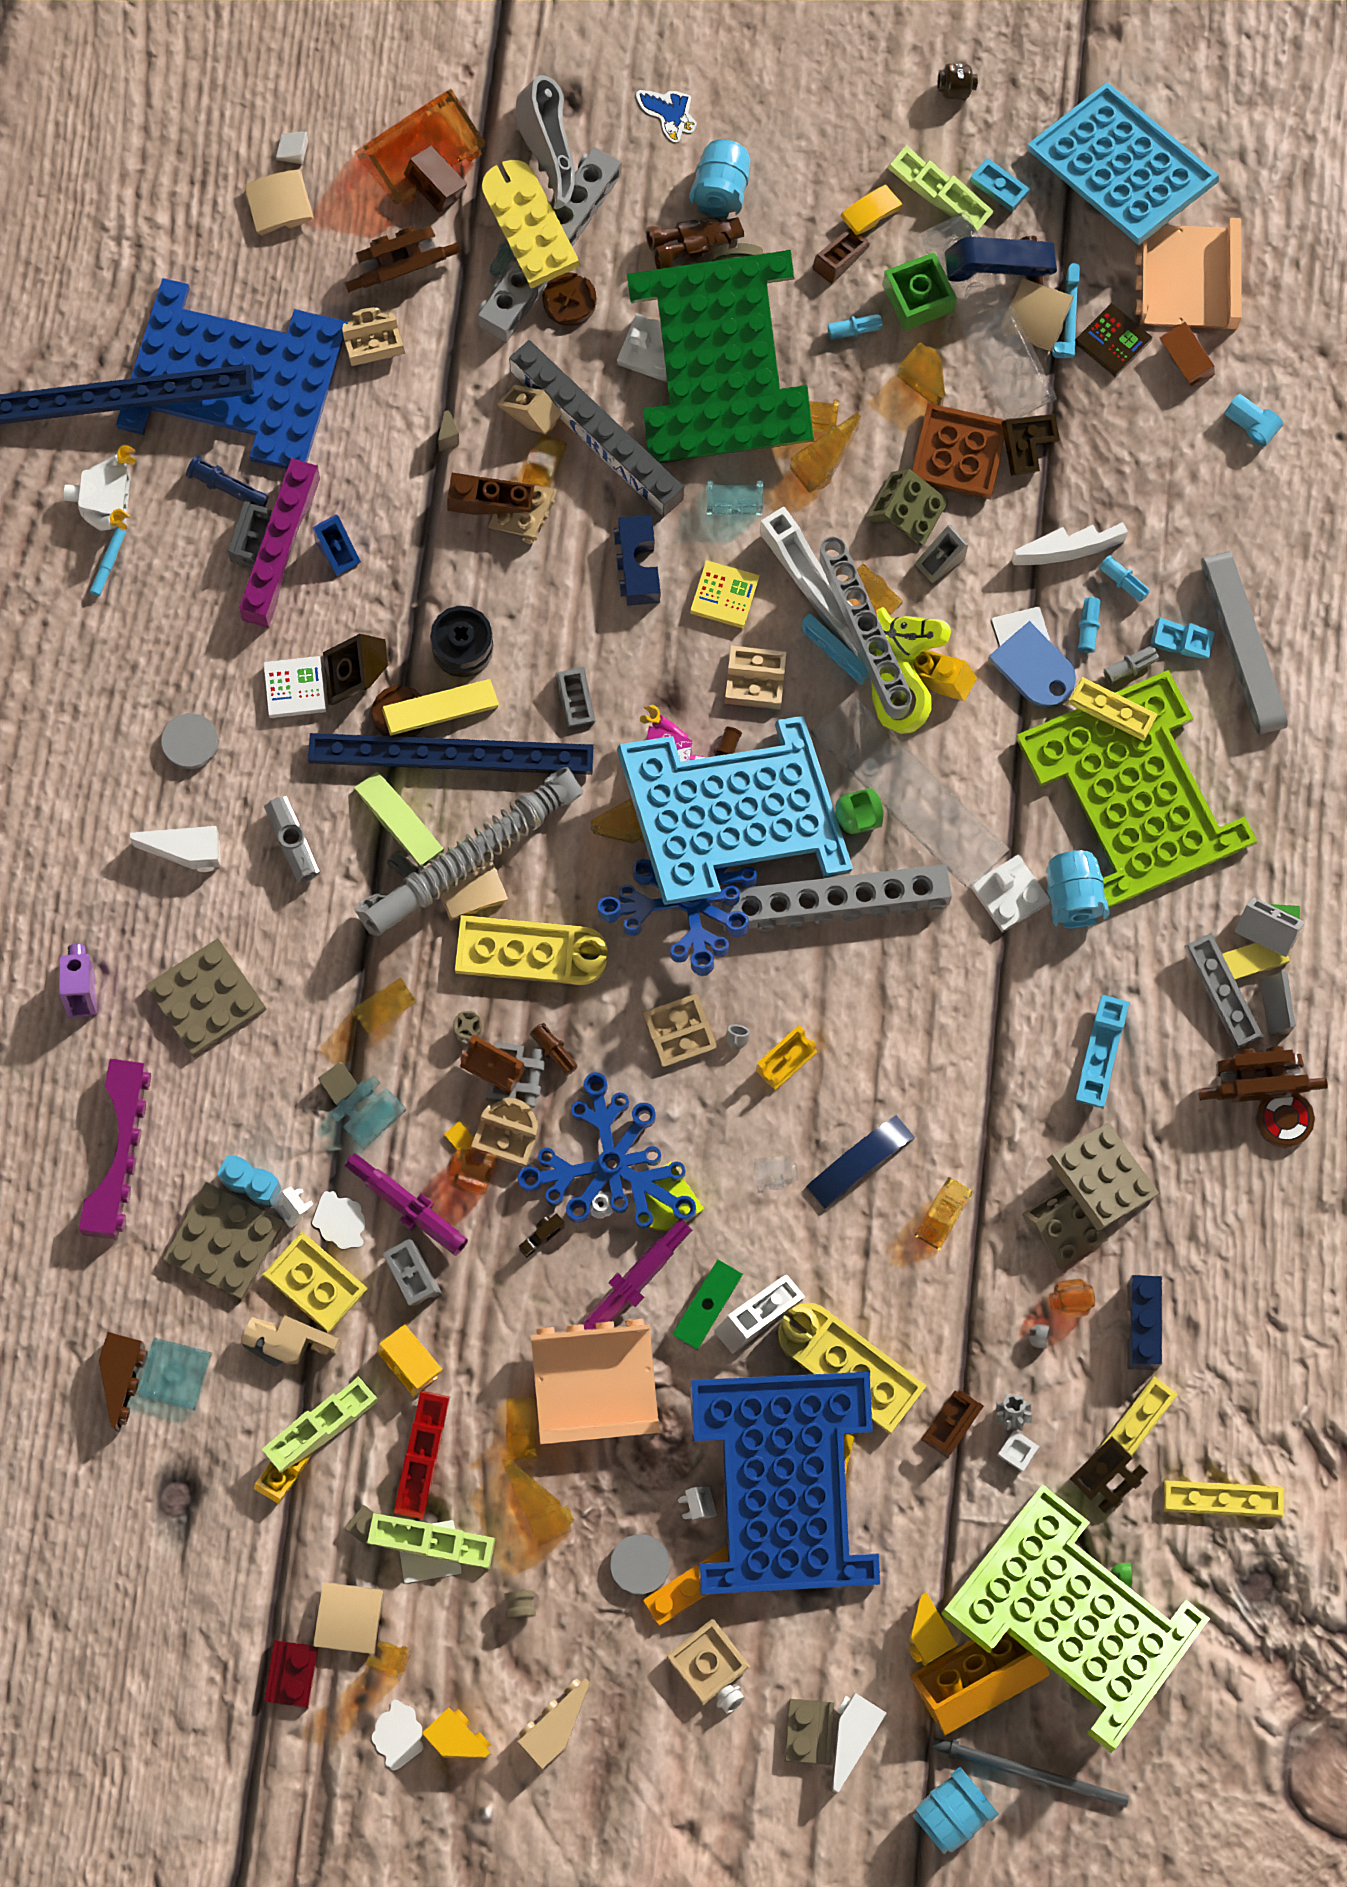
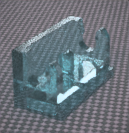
[707,481,763,515]

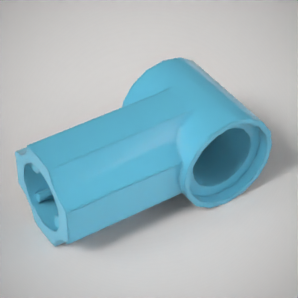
[1224,394,1283,446]

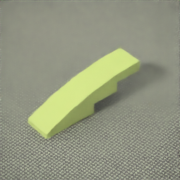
[887,145,994,232]
[354,772,444,868]
[261,1376,379,1473]
[367,1513,496,1569]

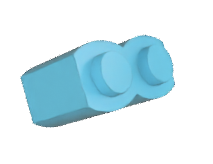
[217,1155,282,1207]

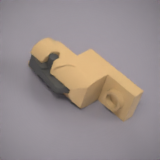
[241,1315,341,1367]

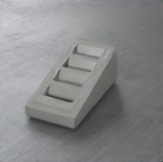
[555,667,596,728]

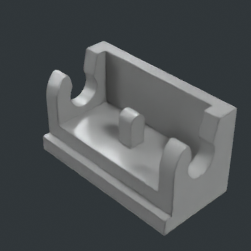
[1234,897,1305,957]
[383,1239,442,1306]

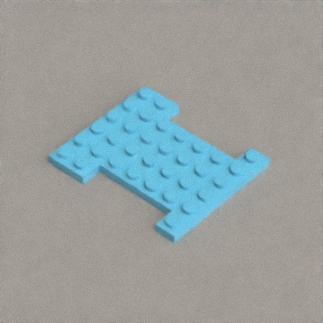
[617,716,853,905]

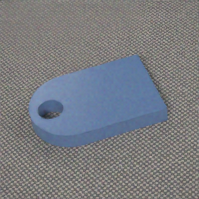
[988,621,1076,708]

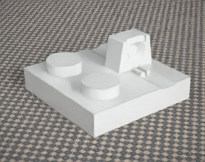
[617,313,667,382]
[970,854,1051,933]

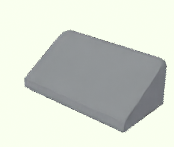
[1261,971,1296,1036]

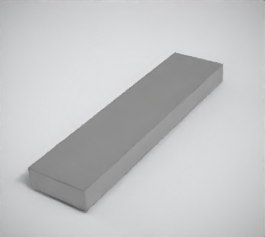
[1184,933,1263,1049]

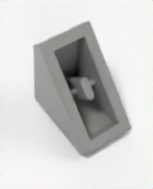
[914,525,968,584]

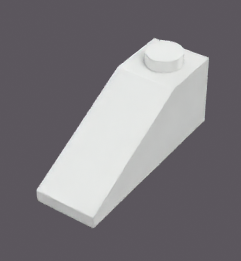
[130,826,221,872]
[714,1274,805,1354]
[831,1693,887,1794]

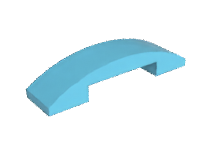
[1075,995,1129,1109]

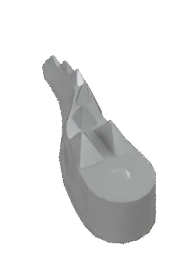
[516,75,575,209]

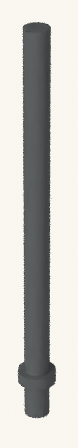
[931,1737,1129,1808]

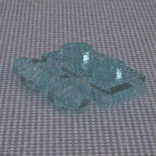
[330,1075,406,1150]

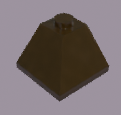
[323,634,388,706]

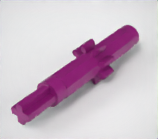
[344,1153,468,1256]
[581,1219,693,1330]

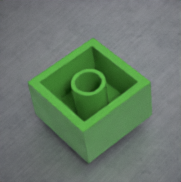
[882,252,957,332]

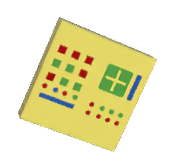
[690,560,760,629]

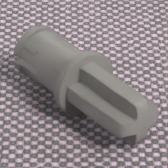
[1103,646,1159,685]

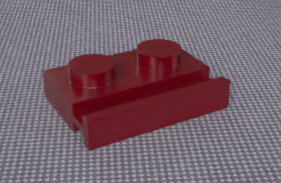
[264,1640,319,1708]

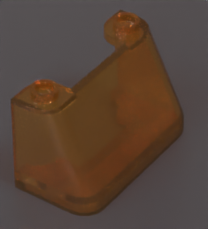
[354,89,486,206]

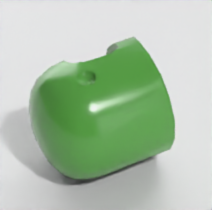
[835,788,884,834]

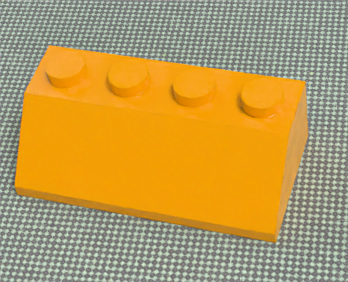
[909,1633,1050,1735]

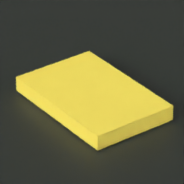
[262,1231,368,1334]

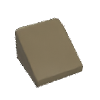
[438,410,459,451]
[318,1062,360,1106]

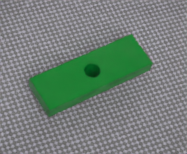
[672,1259,743,1351]

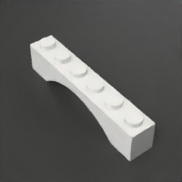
[760,507,877,660]

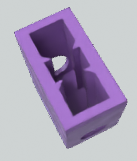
[59,944,97,1018]

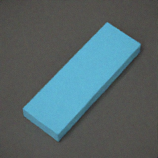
[801,613,869,685]

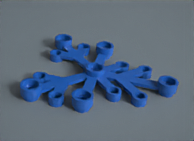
[598,859,757,976]
[518,1072,697,1229]

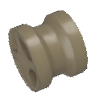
[453,1011,482,1044]
[504,1590,536,1619]

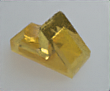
[522,433,567,488]
[506,1398,537,1459]

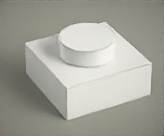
[997,1430,1039,1472]

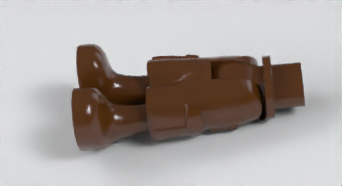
[645,216,744,269]

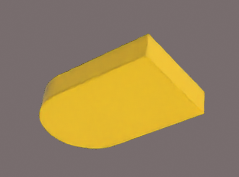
[444,1121,475,1156]

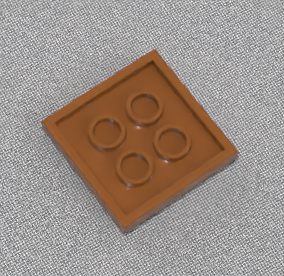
[912,403,1004,500]

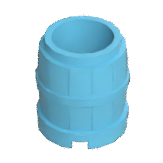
[689,139,751,218]
[1046,850,1110,929]
[912,1767,999,1854]

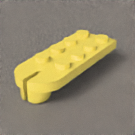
[482,160,581,289]
[455,915,608,985]
[778,1303,927,1435]

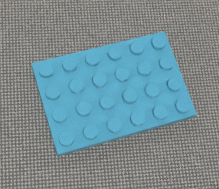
[1028,82,1219,245]

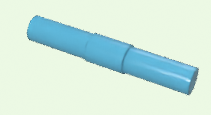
[90,527,126,596]

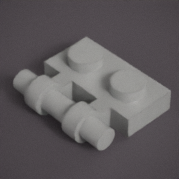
[486,1042,545,1108]

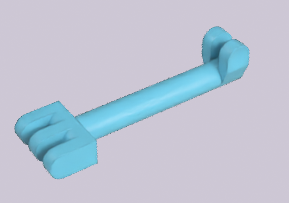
[1052,263,1080,359]

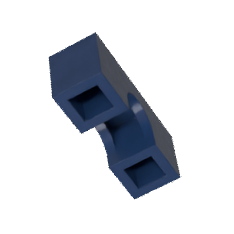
[613,515,661,606]
[1127,1275,1162,1370]

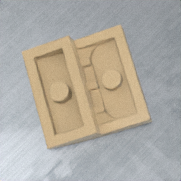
[244,169,314,236]
[1001,278,1073,352]
[724,646,787,710]
[440,853,508,921]
[642,993,717,1067]
[313,1582,384,1654]

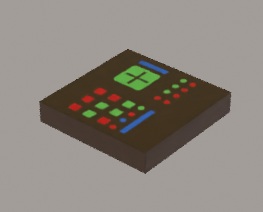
[1075,303,1152,378]

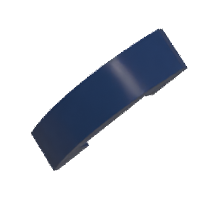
[806,1115,915,1209]

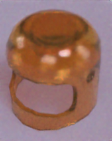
[446,1148,498,1196]

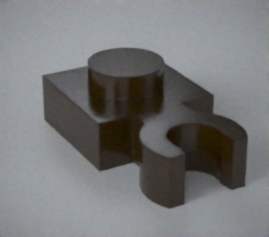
[519,1213,565,1258]

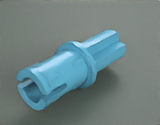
[827,314,883,341]
[1099,555,1150,602]
[1077,596,1101,653]

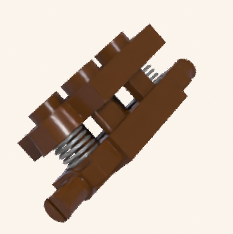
[344,226,461,293]
[1198,1046,1328,1103]

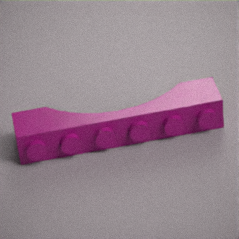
[239,458,320,628]
[79,1058,151,1240]

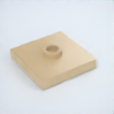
[665,1619,751,1706]

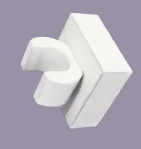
[272,1187,313,1228]
[678,1487,717,1520]

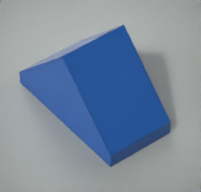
[312,514,361,575]

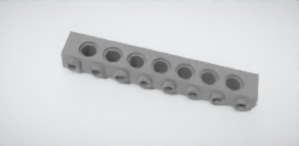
[477,147,622,343]
[719,864,952,932]

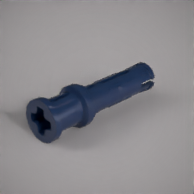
[186,455,269,507]

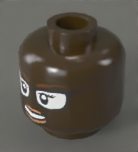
[937,63,978,100]

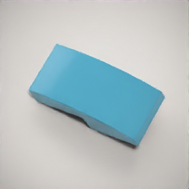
[1150,618,1215,659]

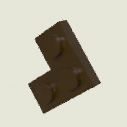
[1001,414,1060,476]

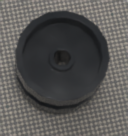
[430,606,494,677]

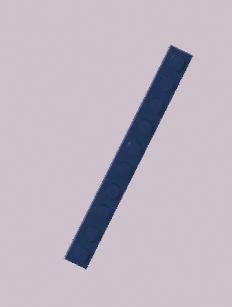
[0,364,254,425]
[308,733,594,775]

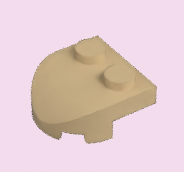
[342,308,405,366]
[471,1098,538,1167]

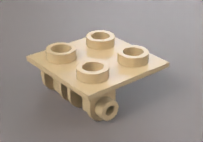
[488,480,557,544]

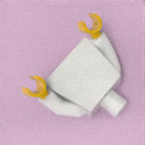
[64,445,136,531]

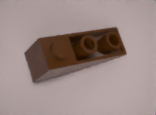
[447,472,535,515]
[99,1332,148,1432]

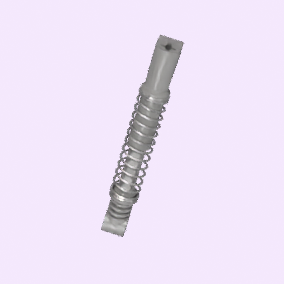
[354,767,583,936]

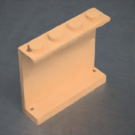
[1135,218,1242,330]
[531,1319,660,1444]

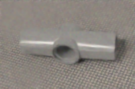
[264,796,320,883]

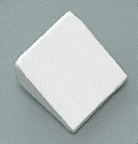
[276,131,308,164]

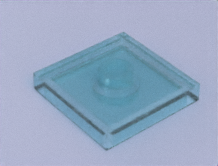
[137,1337,212,1411]

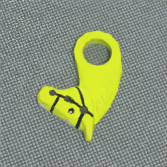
[871,607,951,734]

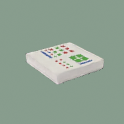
[264,656,326,718]

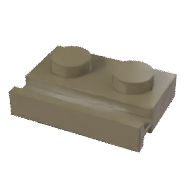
[785,1699,834,1765]

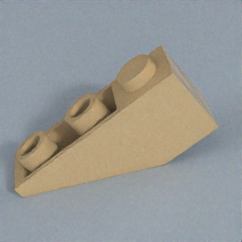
[518,1678,590,1770]

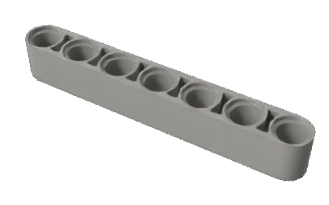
[819,536,912,719]
[1201,551,1288,735]

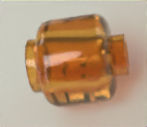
[1049,1279,1095,1319]

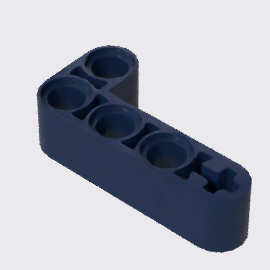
[944,237,1057,282]

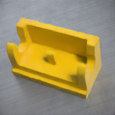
[756,1025,818,1091]
[377,1324,443,1397]

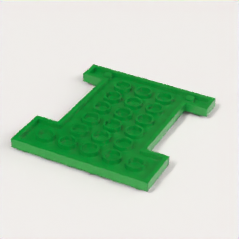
[627,250,815,463]

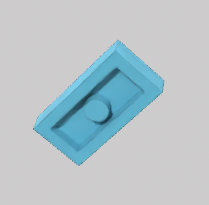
[970,158,1030,212]

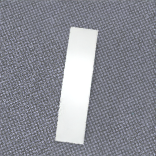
[1011,522,1128,565]

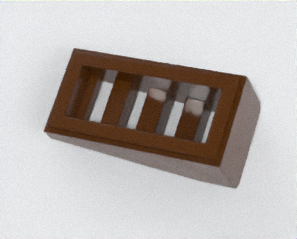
[812,228,870,284]

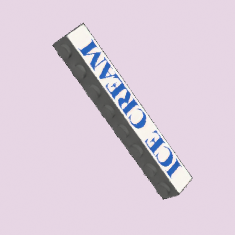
[509,340,684,517]

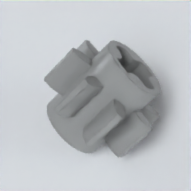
[996,1394,1032,1431]

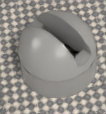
[726,1025,750,1049]
[1028,1324,1050,1349]

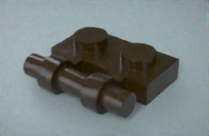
[1070,1436,1149,1514]

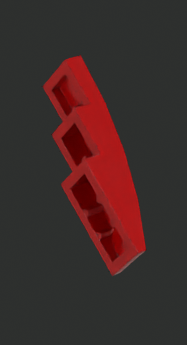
[394,1390,450,1519]

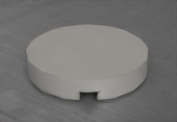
[161,713,219,770]
[610,1534,670,1595]

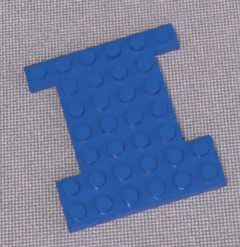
[116,278,348,469]
[690,1372,880,1595]

